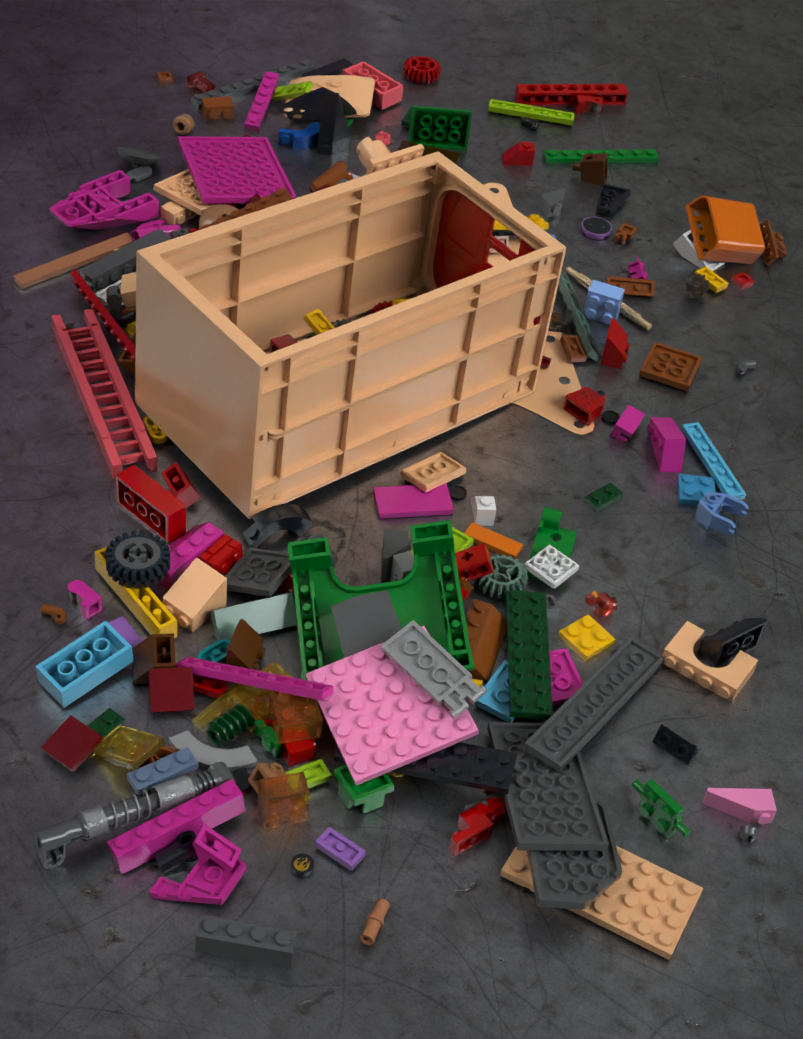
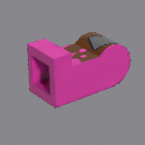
[68,580,102,619]

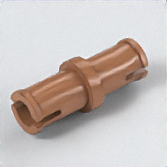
[359,898,390,945]

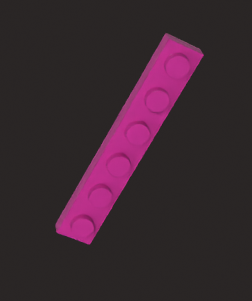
[244,71,279,131]

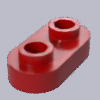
[193,674,228,698]

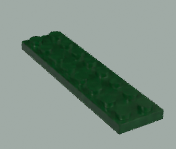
[505,590,553,720]

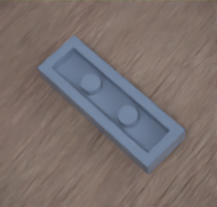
[127,747,199,795]

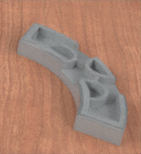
[168,730,258,772]

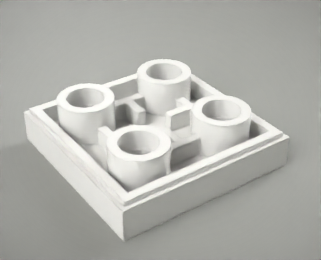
[524,544,580,589]

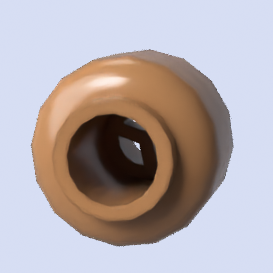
[173,114,194,135]

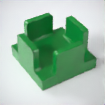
[334,765,394,813]

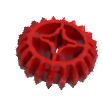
[403,55,441,84]

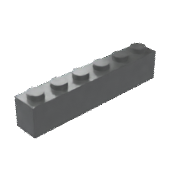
[80,228,172,292]

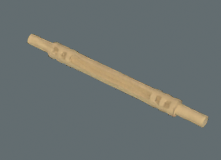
[566,266,652,330]

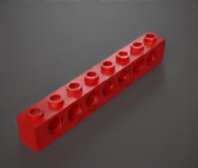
[514,84,629,106]

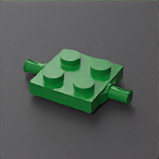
[631,779,691,839]

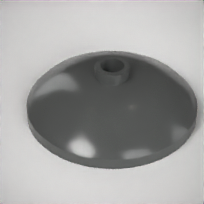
[115,147,162,168]

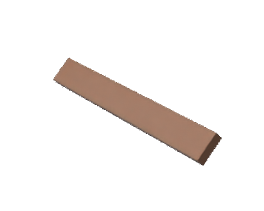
[13,232,133,289]

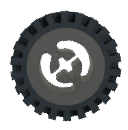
[106,531,170,589]

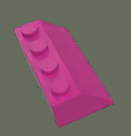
[158,522,224,590]

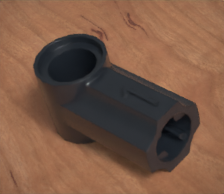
[154,830,198,873]

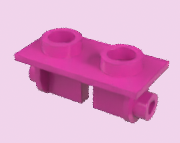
[628,256,648,280]

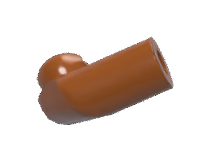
[41,604,67,624]

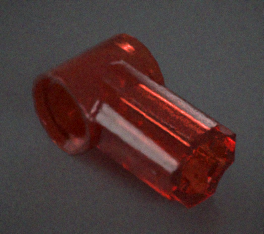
[187,71,215,93]

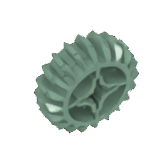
[475,553,528,600]

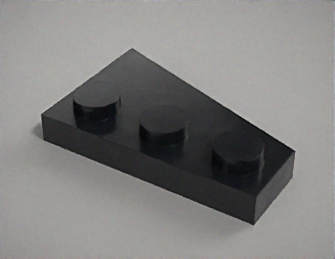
[597,183,631,215]

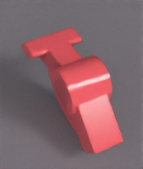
[375,131,390,147]

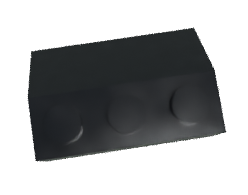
[697,618,767,668]

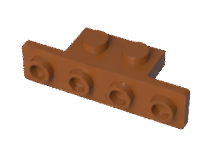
[760,220,787,267]

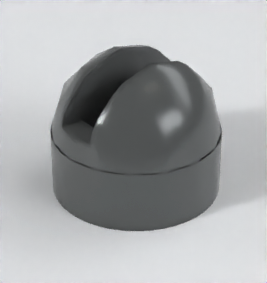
[739,825,758,843]

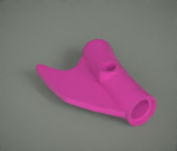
[131,219,181,242]

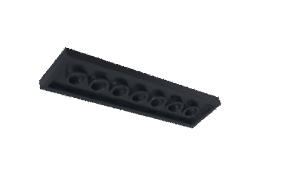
[334,742,517,794]

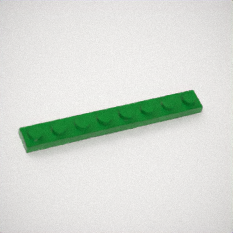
[542,149,659,164]

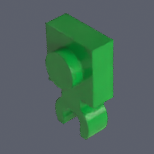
[253,718,283,757]

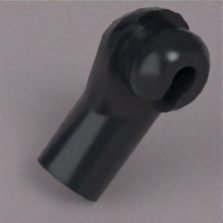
[521,117,540,131]

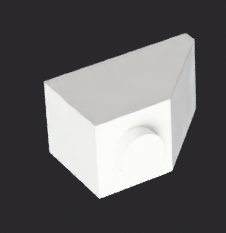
[470,496,496,526]

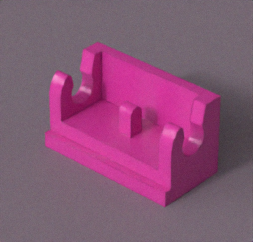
[609,405,645,442]

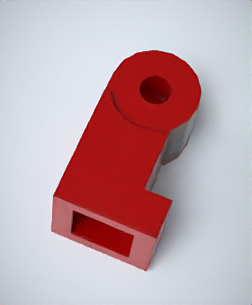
[574,95,603,114]

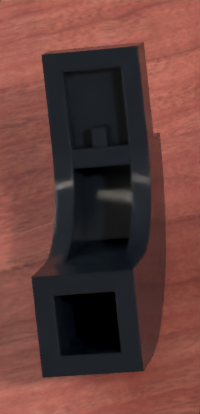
[242,504,314,548]

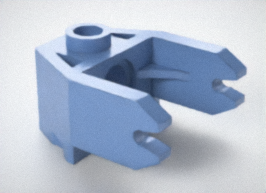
[695,492,749,535]

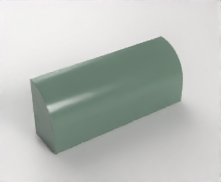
[209,593,298,640]

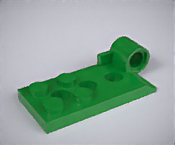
[527,506,577,587]

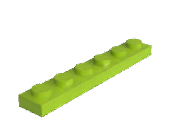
[488,99,575,126]

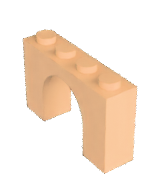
[662,621,758,702]

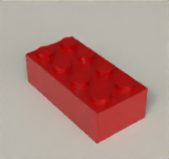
[116,465,186,544]

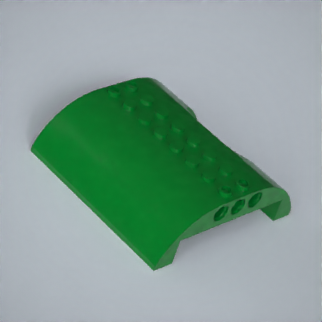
[288,520,475,680]

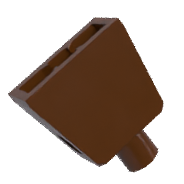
[573,153,608,186]

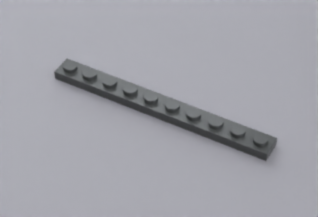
[190,59,315,110]

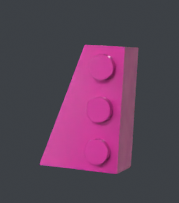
[647,417,686,472]

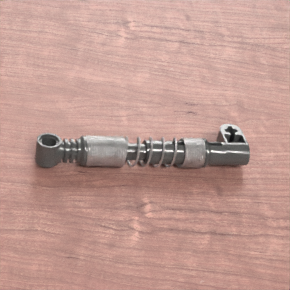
[34,762,236,869]

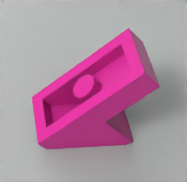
[192,824,242,871]

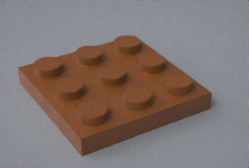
[639,342,702,391]

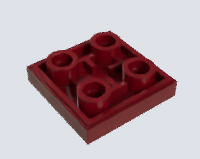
[149,667,194,713]
[40,715,104,773]

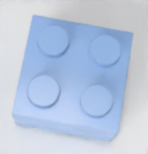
[583,280,625,325]

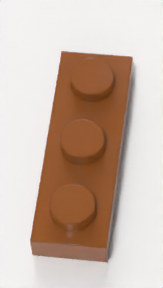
[606,276,655,297]

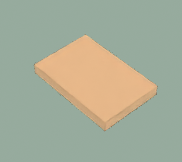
[400,452,466,492]

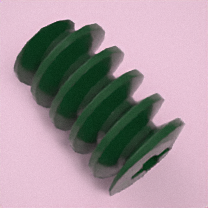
[206,704,255,748]

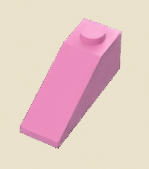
[703,788,777,824]

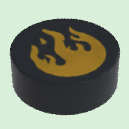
[291,853,314,878]

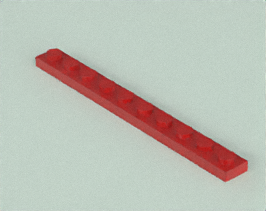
[70,269,136,363]

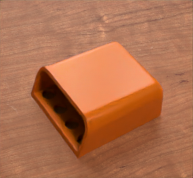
[685,195,765,264]

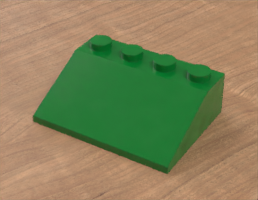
[408,106,473,151]

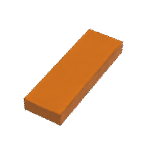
[464,522,523,560]

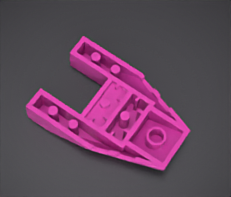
[49,170,159,230]

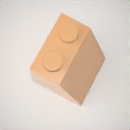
[163,558,227,633]

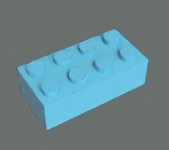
[36,621,133,708]

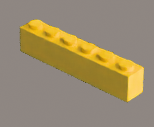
[94,545,177,638]

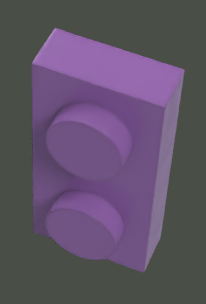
[315,827,366,871]

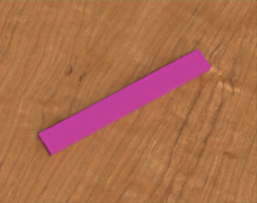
[176,657,333,700]

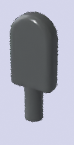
[126,165,152,183]

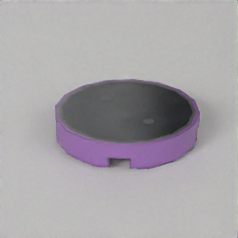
[581,217,612,240]

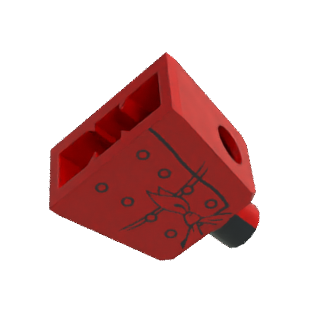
[563,387,606,426]

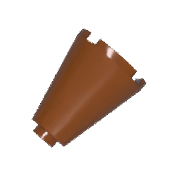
[309,160,353,193]

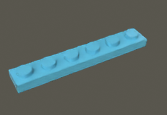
[681,422,746,500]

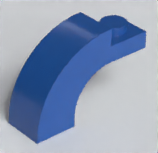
[278,122,320,150]

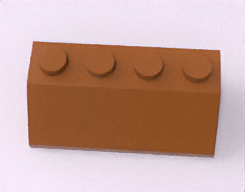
[466,599,506,684]

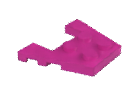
[149,858,247,905]

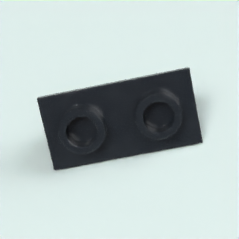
[652,724,699,764]

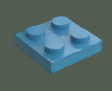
[677,474,716,506]

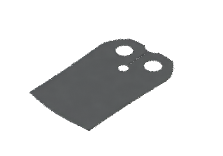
[331,590,402,658]

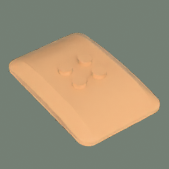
[284,75,375,118]

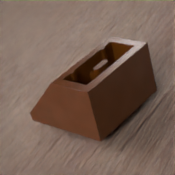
[132,633,176,684]

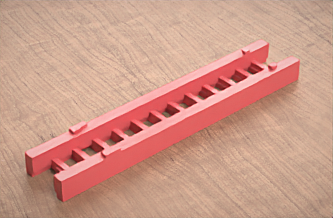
[51,309,157,480]

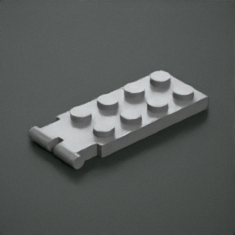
[381,620,487,719]

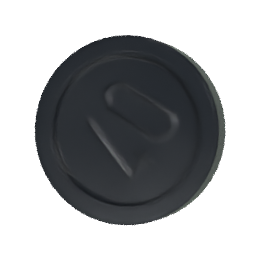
[602,410,620,425]
[449,485,467,501]

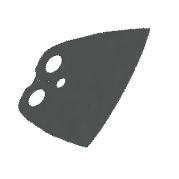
[278,87,357,121]

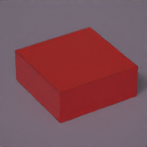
[731,272,755,290]

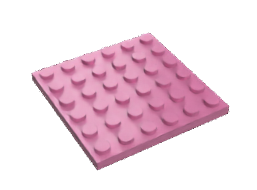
[305,626,479,786]

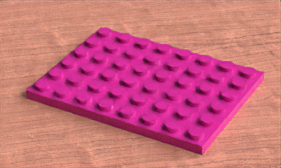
[177,136,297,205]

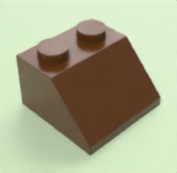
[226,619,266,670]

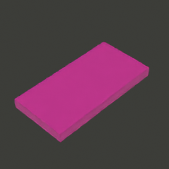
[373,483,454,519]

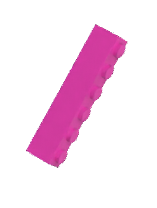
[107,779,246,874]

